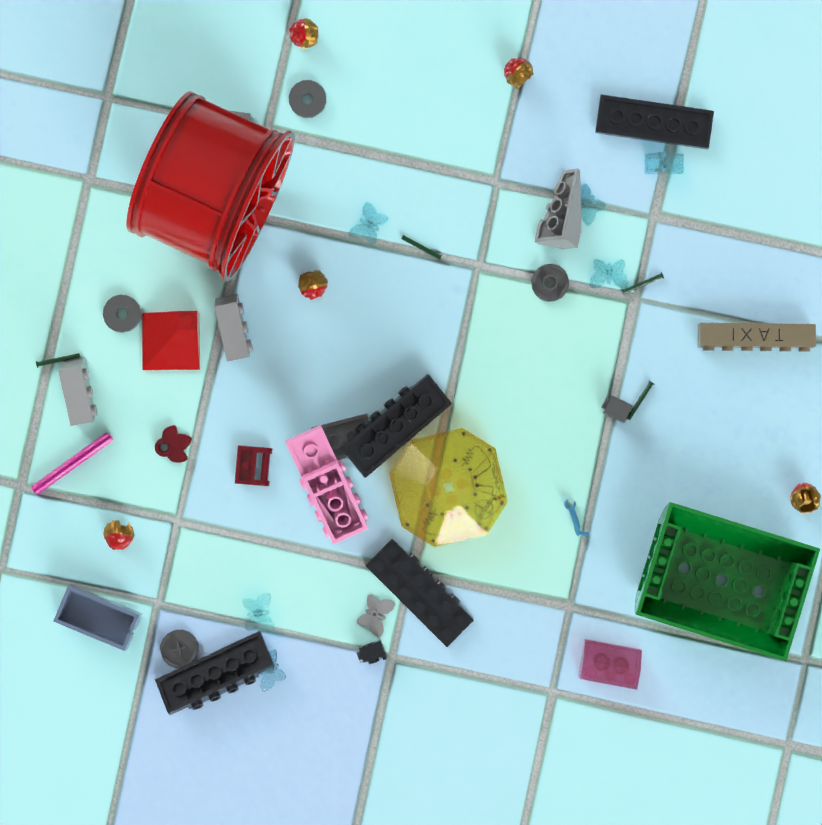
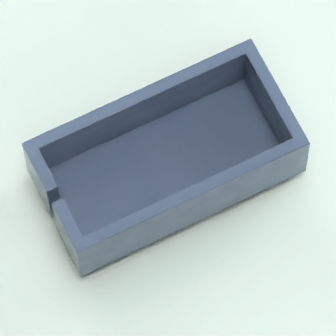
[53,585,143,651]

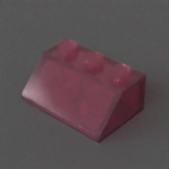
[578,639,642,690]

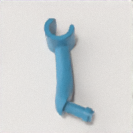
[564,499,589,537]

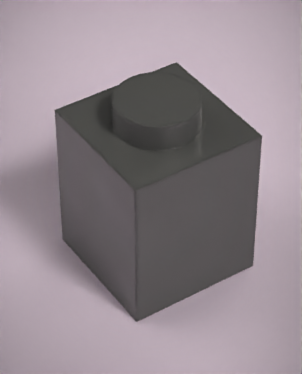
[601,395,633,423]

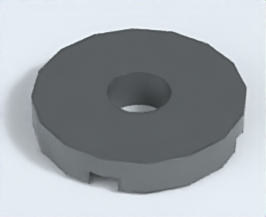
[289,80,327,118]
[531,264,569,302]
[103,294,141,333]

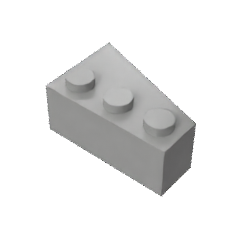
[214,294,253,362]
[58,358,97,426]

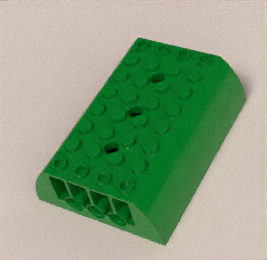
[634,502,820,662]

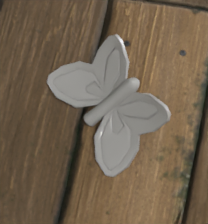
[357,595,396,637]

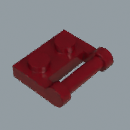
[234,445,273,486]

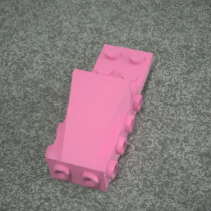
[285,425,369,544]

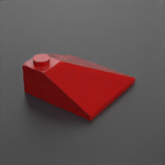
[142,311,200,370]

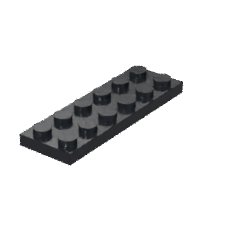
[595,94,714,150]

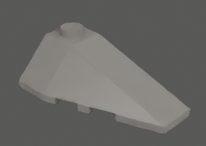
[534,168,581,249]

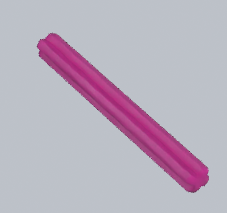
[31,432,113,494]

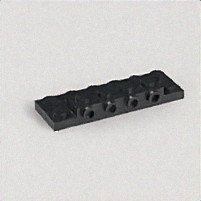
[340,374,452,478]
[365,539,474,647]
[155,631,275,715]

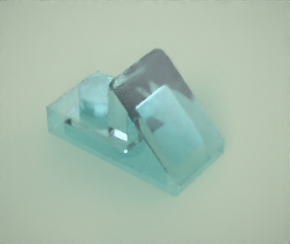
[645,151,684,174]

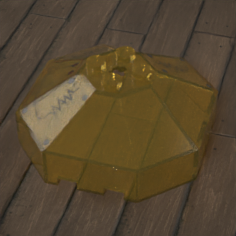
[389,428,508,547]

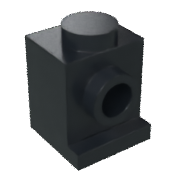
[357,639,387,664]

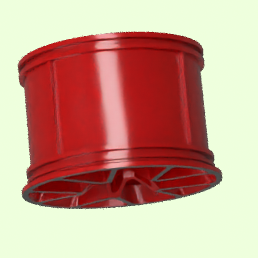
[126,91,295,282]

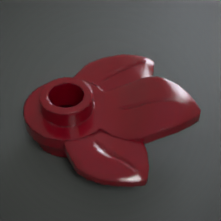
[155,425,192,463]

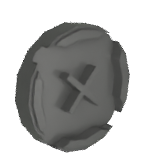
[160,629,199,668]

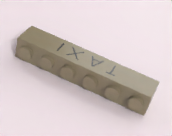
[698,323,816,352]

